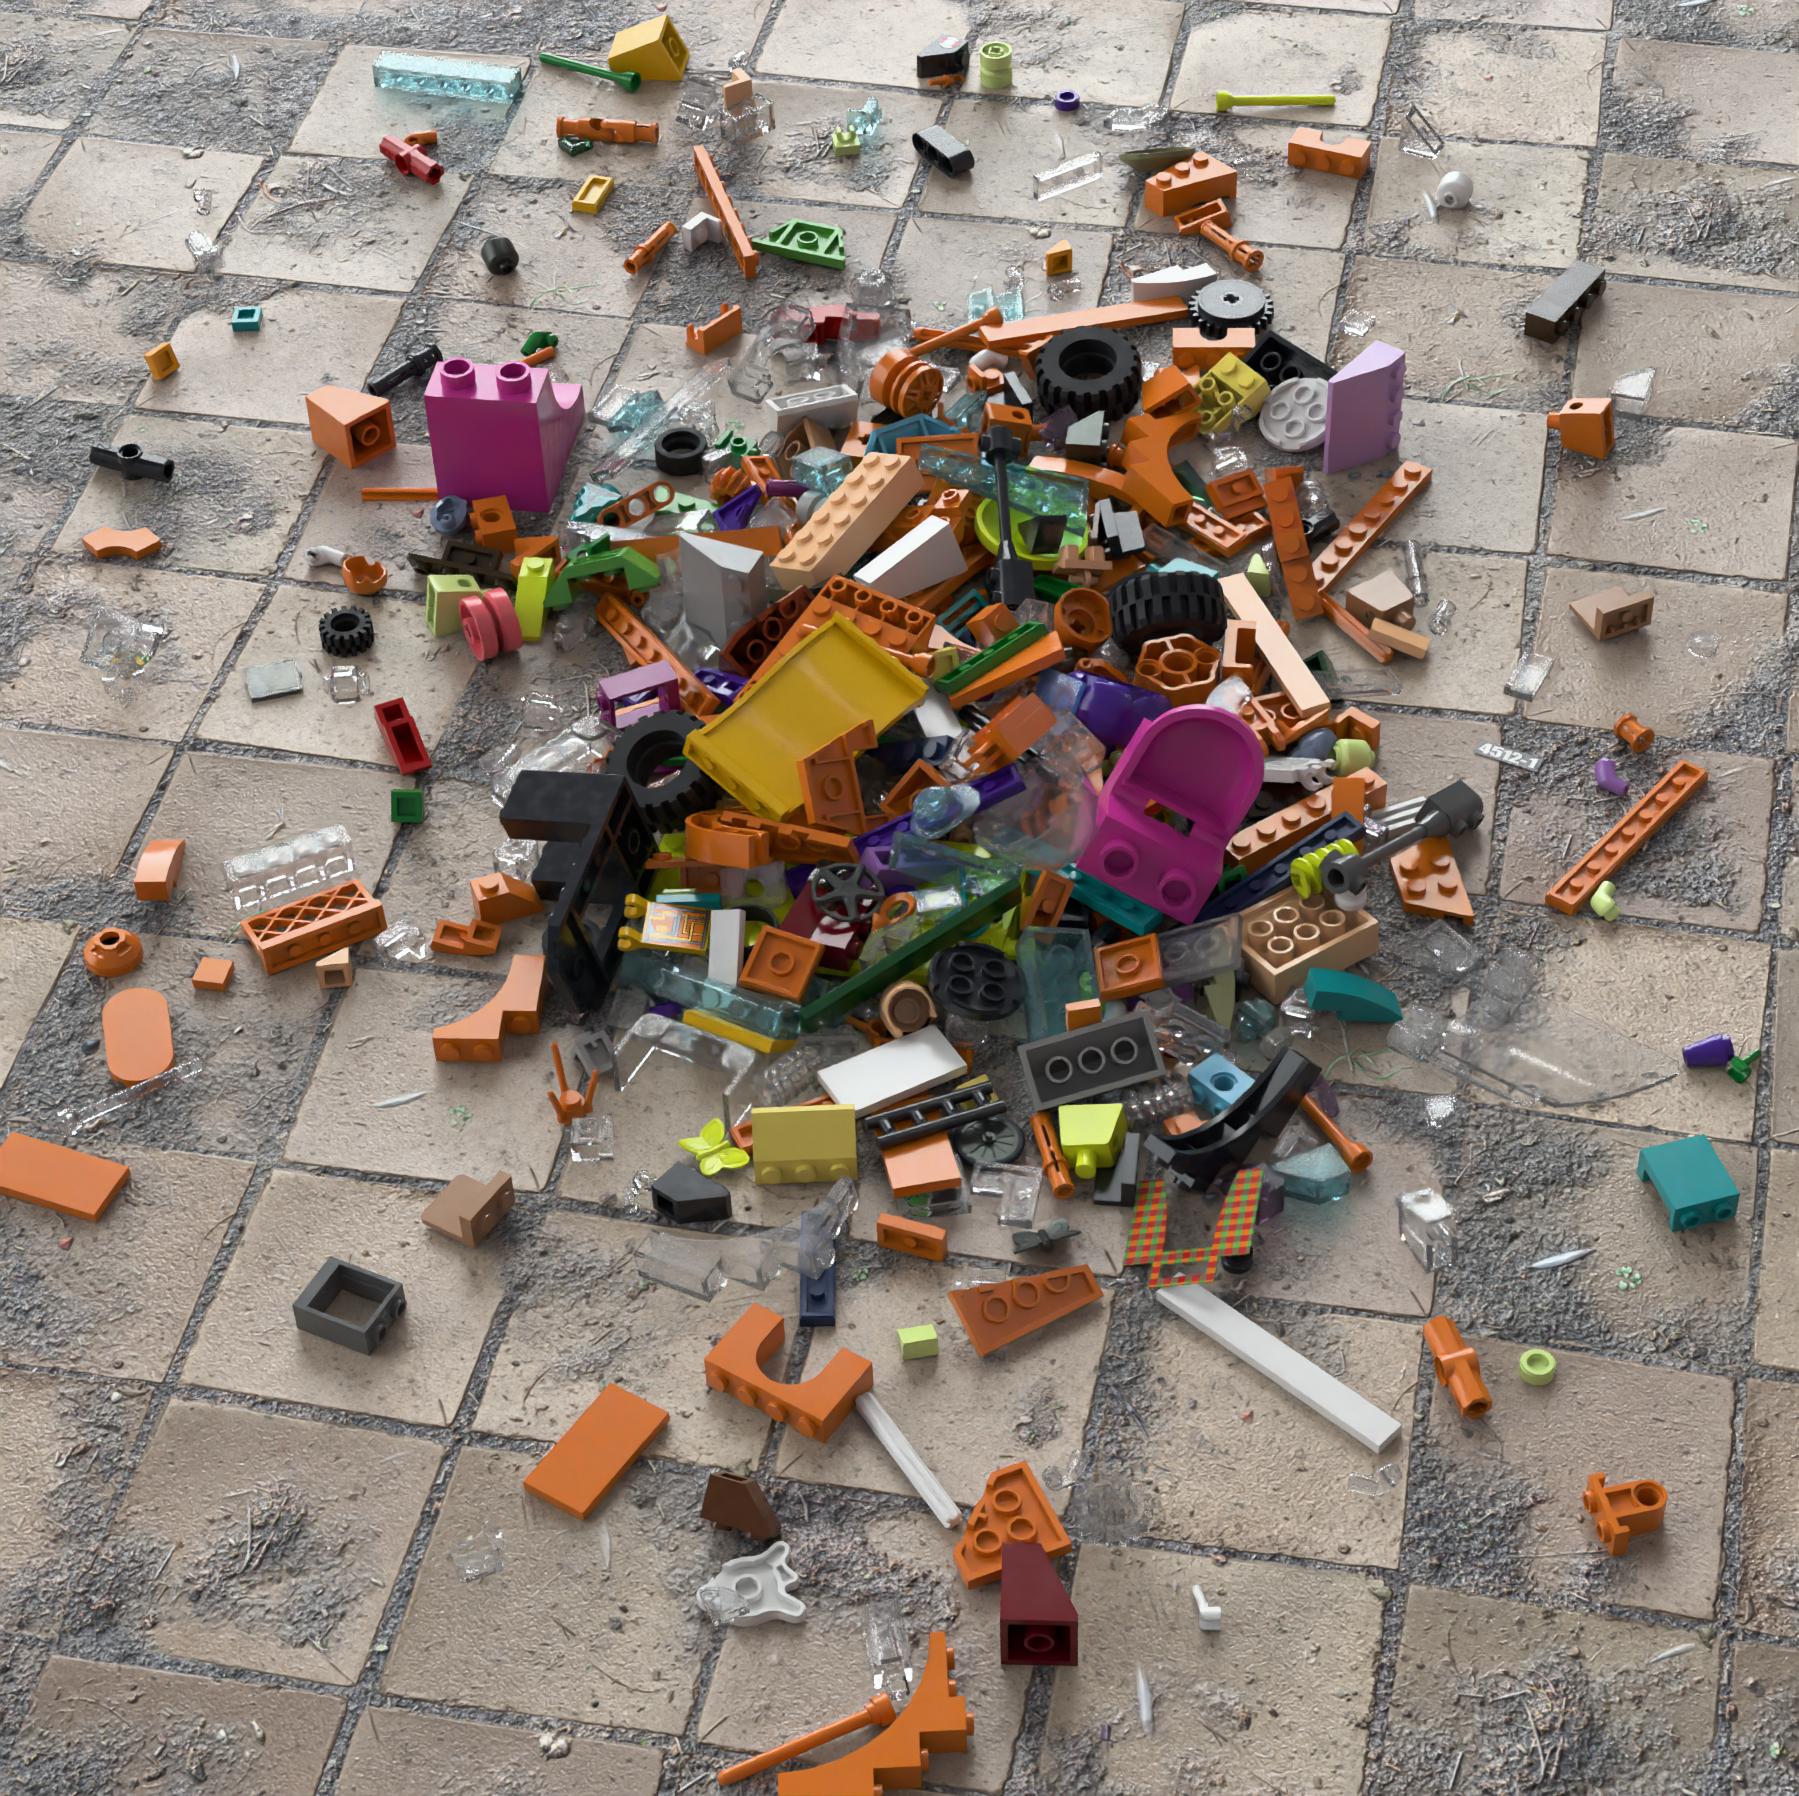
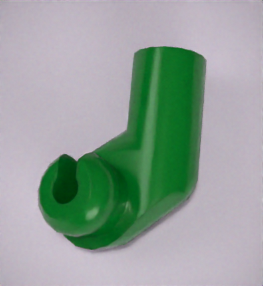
[520,331,559,357]

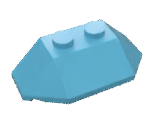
[864,413,962,456]

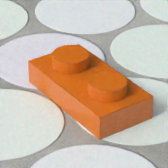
[876,1212,948,1263]

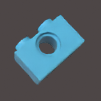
[1187,1052,1255,1117]

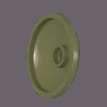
[1119,147,1196,177]

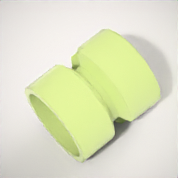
[980,42,1012,89]

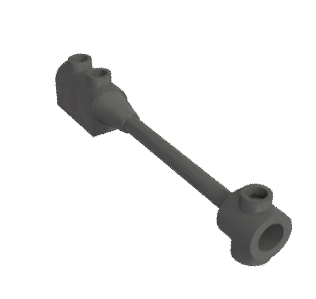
[1319,780,1485,896]

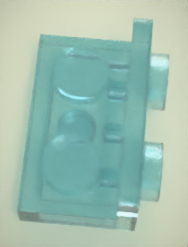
[605,390,669,443]

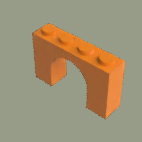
[704,1302,874,1443]

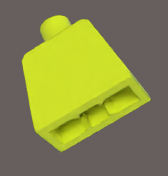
[1058,1103,1128,1179]

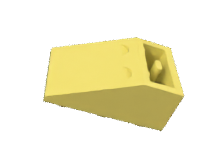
[1188,352,1271,439]

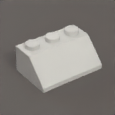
[765,384,859,440]

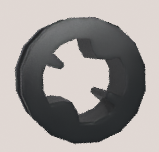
[1221,1246,1253,1274]

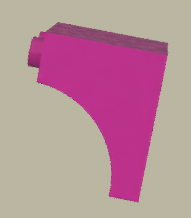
[424,357,585,513]

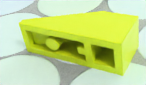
[514,557,555,642]

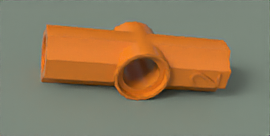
[1422,1315,1492,1420]

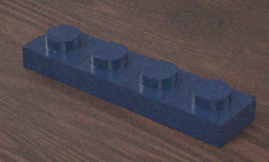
[859,735,957,778]

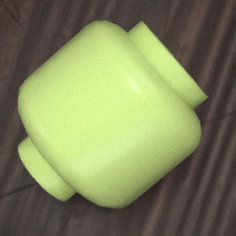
[1327,739,1375,777]

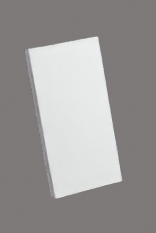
[817,1024,967,1119]

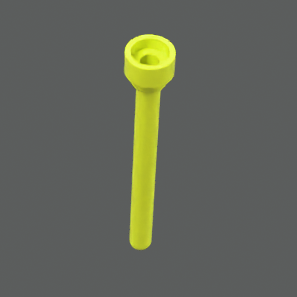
[1216,91,1336,111]

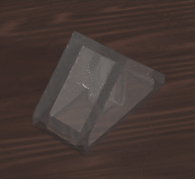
[1399,105,1446,159]

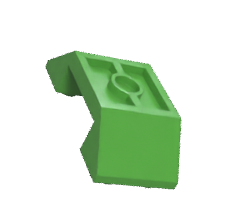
[543,547,665,611]

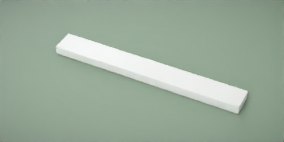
[1156,1272,1402,1454]

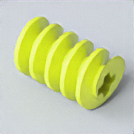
[1290,838,1360,899]

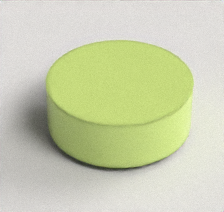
[1519,1349,1556,1386]

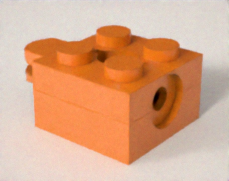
[963,692,1058,777]

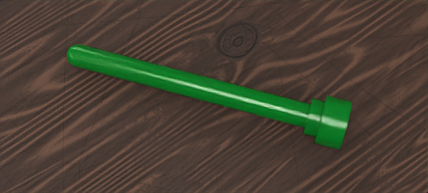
[539,53,641,92]

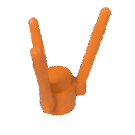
[547,1042,599,1125]

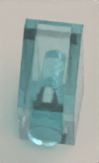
[1268,1143,1351,1205]

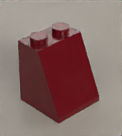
[1000,1541,1078,1666]

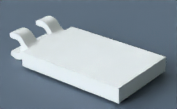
[1263,756,1336,791]

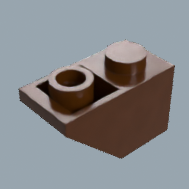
[700,1470,782,1541]

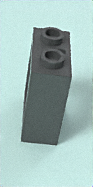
[292,1256,407,1356]

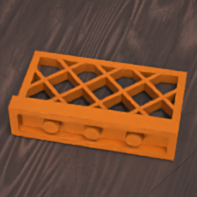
[240,878,388,975]

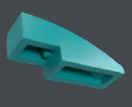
[1304,968,1403,1023]

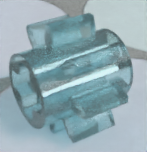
[1235,997,1277,1040]

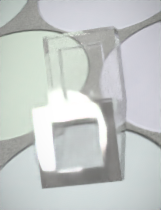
[887,884,966,939]
[859,914,923,972]

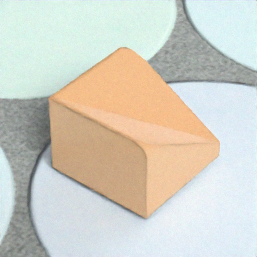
[316,948,353,989]

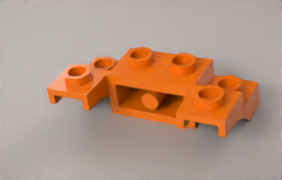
[866,489,973,552]

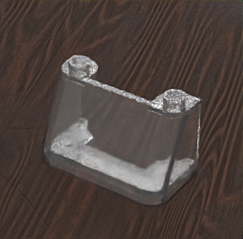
[837,302,916,406]

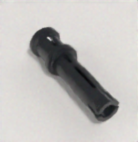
[367,342,443,397]

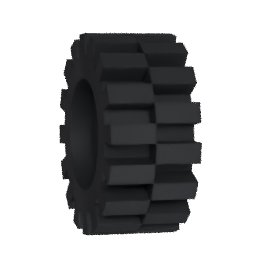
[319,606,375,658]

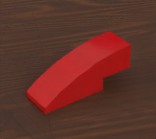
[374,697,432,776]

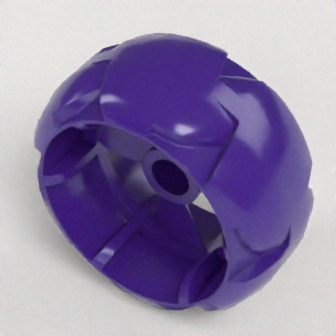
[1054,670,1172,758]

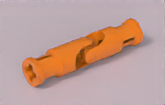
[556,116,659,144]

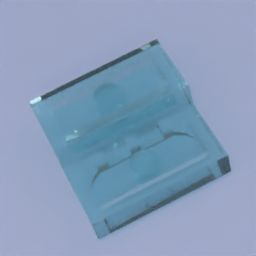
[967,287,1025,323]

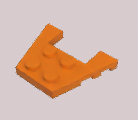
[796,719,893,836]

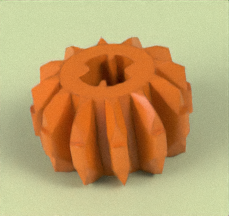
[708,466,757,506]

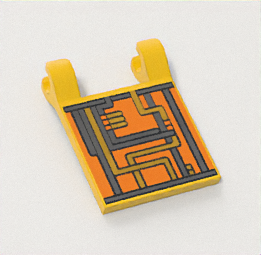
[618,894,713,955]

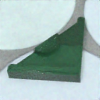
[1171,459,1214,507]

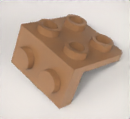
[421,1171,515,1248]

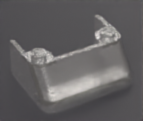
[490,716,624,807]
[611,1014,774,1132]

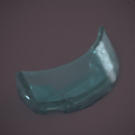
[888,831,1023,897]

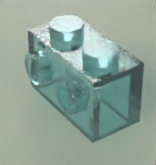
[791,446,853,495]

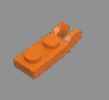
[1220,689,1286,757]

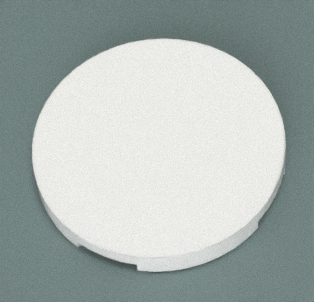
[1258,377,1328,452]

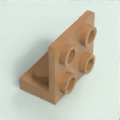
[1569,587,1654,641]

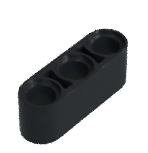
[912,125,975,177]

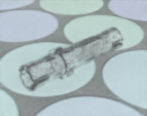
[1402,540,1430,608]

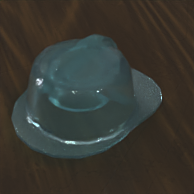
[910,784,980,840]

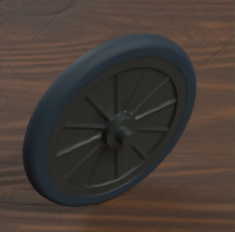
[953,1115,1025,1170]

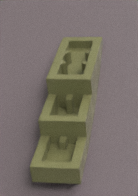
[1204,929,1235,1057]

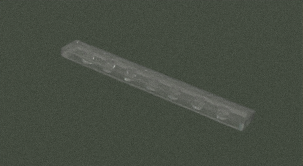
[589,357,732,482]

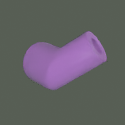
[1594,758,1630,797]

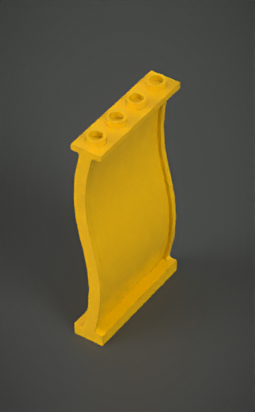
[683,611,930,823]

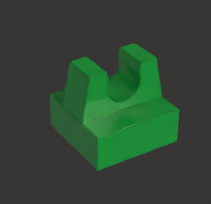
[391,789,425,823]

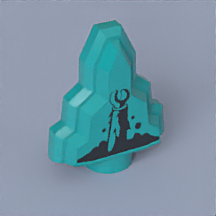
[567,483,629,536]

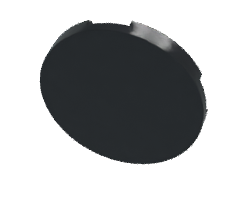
[927,942,1027,1021]

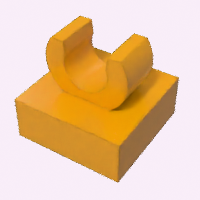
[143,342,180,380]

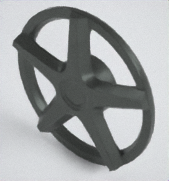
[811,863,885,923]

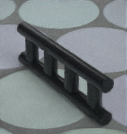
[863,1081,1007,1150]

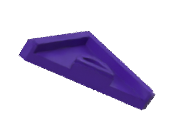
[713,484,762,531]

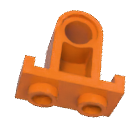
[1582,1472,1668,1557]

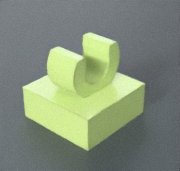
[832,125,861,156]

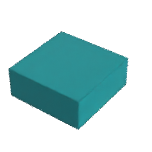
[231,306,263,331]

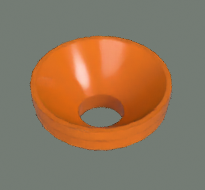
[84,927,144,977]

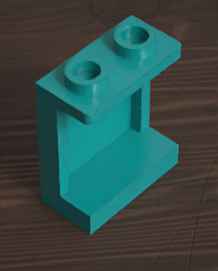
[1637,1134,1740,1232]

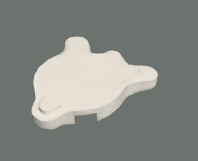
[696,1541,807,1627]

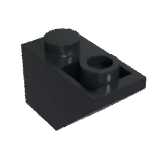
[651,1161,732,1224]

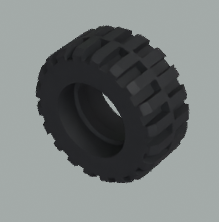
[1035,325,1142,425]
[1109,570,1228,657]
[604,710,726,834]

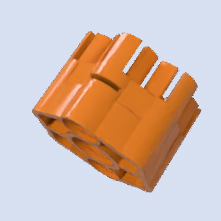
[1135,633,1221,709]

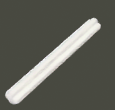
[855,1392,962,1529]

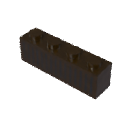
[1524,259,1607,345]

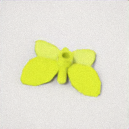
[678,1118,751,1177]

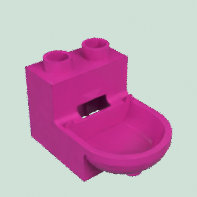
[1076,704,1264,926]

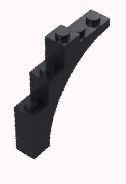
[1143,1045,1322,1193]

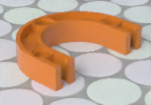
[685,806,845,869]

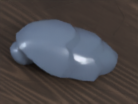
[430,495,468,536]
[1287,728,1338,761]

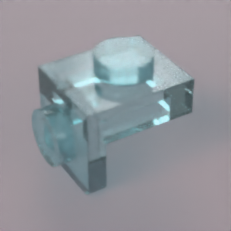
[847,96,882,135]

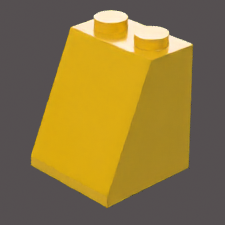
[607,14,690,81]

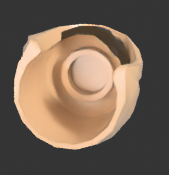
[878,980,939,1039]

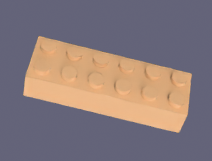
[769,452,925,591]

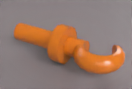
[928,75,965,87]

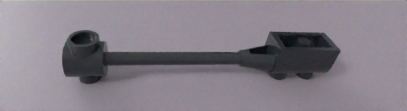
[977,426,1036,625]

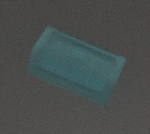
[945,391,987,427]

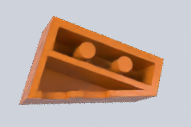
[1145,151,1237,217]

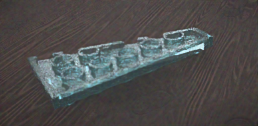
[917,443,1089,538]

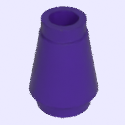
[1682,1033,1735,1067]

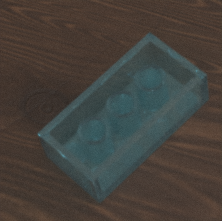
[1015,926,1103,1043]

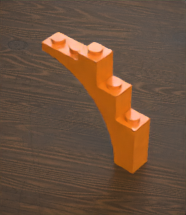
[1120,410,1203,528]
[1262,476,1324,621]
[778,1631,974,1796]

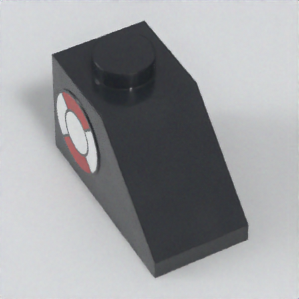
[917,33,970,78]

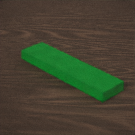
[934,621,1049,695]

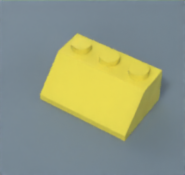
[751,1104,858,1185]

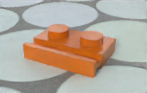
[1204,468,1268,522]

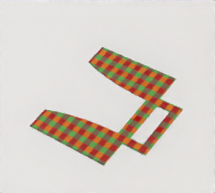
[1122,1168,1264,1288]

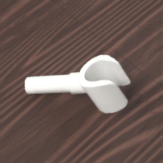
[1191,1585,1221,1630]

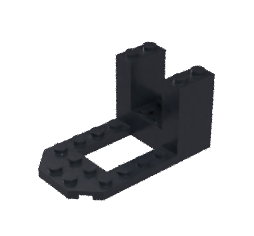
[499,769,661,1014]

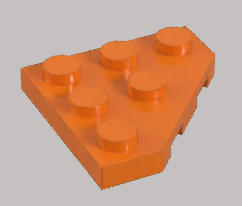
[953,1460,1072,1590]

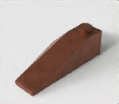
[718,584,816,679]

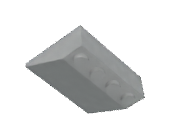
[679,532,767,653]

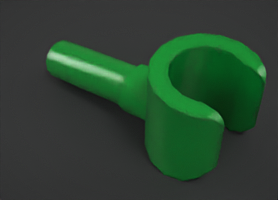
[1727,1049,1761,1083]

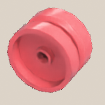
[459,587,522,662]

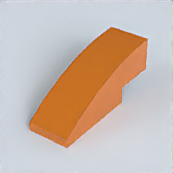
[134,839,186,900]

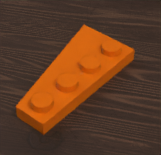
[720,810,860,865]
[947,1264,1104,1358]

